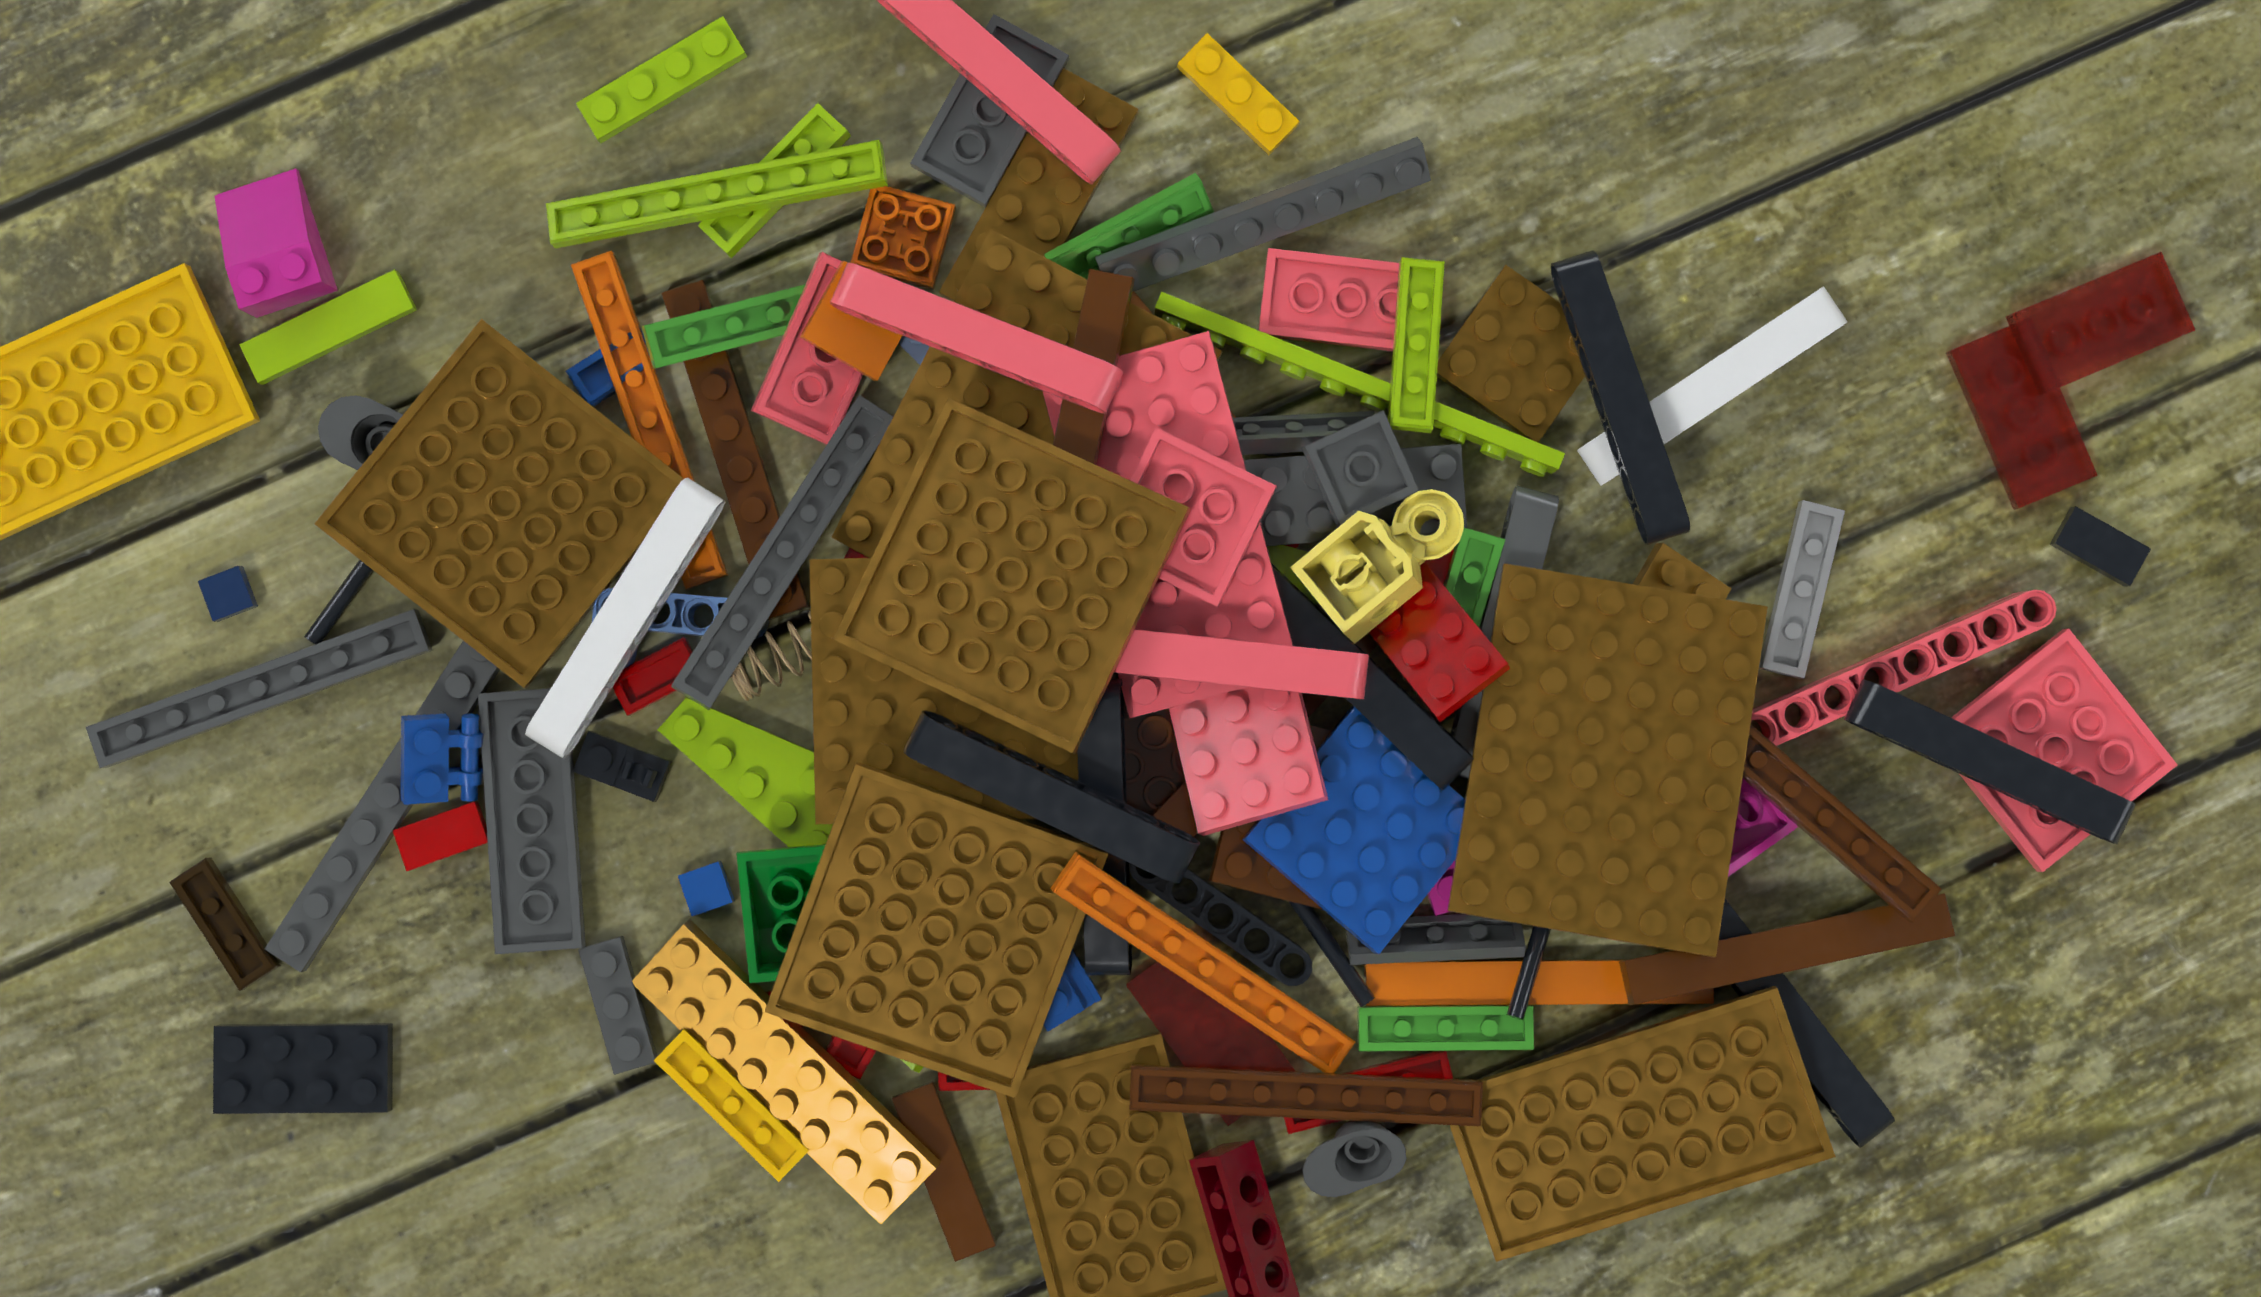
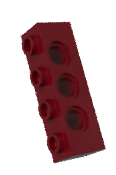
[1189,1140,1300,1297]

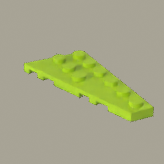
[657,698,833,847]

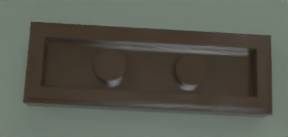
[169,857,281,991]

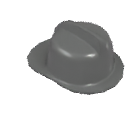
[318,395,403,470]
[1303,1120,1407,1197]

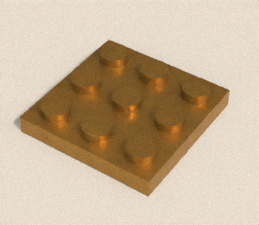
[1437,265,1585,443]

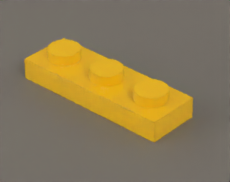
[1177,33,1300,155]

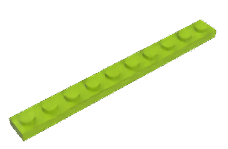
[1154,292,1565,477]

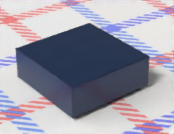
[198,566,258,622]

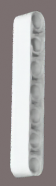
[1577,286,1848,486]
[525,478,725,759]

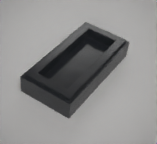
[2050,506,2151,587]

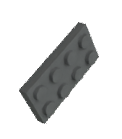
[910,14,1069,208]

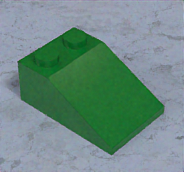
[736,844,826,983]

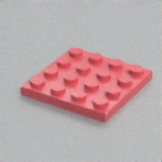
[1951,628,2178,872]

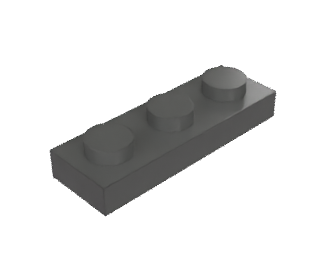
[578,936,658,1075]

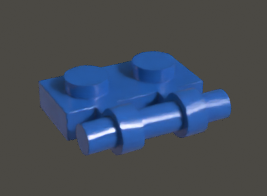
[401,714,483,805]

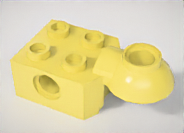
[1290,489,1464,644]

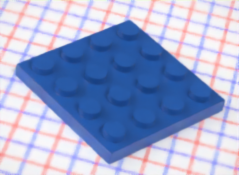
[1242,706,1465,954]

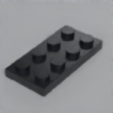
[213,1023,393,1114]

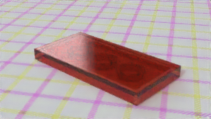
[2006,252,2195,396]
[1946,318,2098,510]
[1126,961,1296,1126]

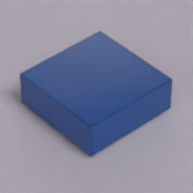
[678,861,735,917]

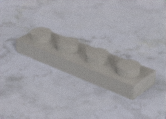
[1759,500,1845,679]

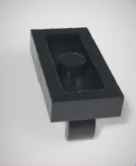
[573,731,672,802]

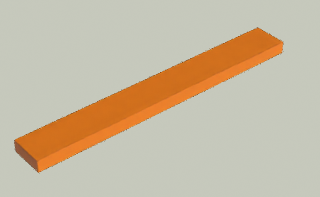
[571,250,728,590]
[1050,852,1356,1073]
[1364,959,1714,1006]

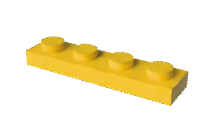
[653,1028,810,1182]

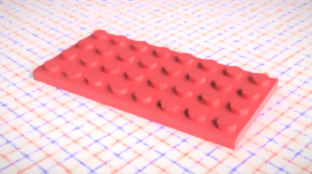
[1043,331,1293,718]

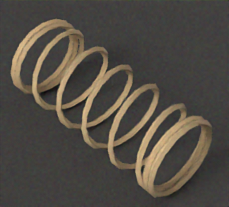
[731,611,812,701]

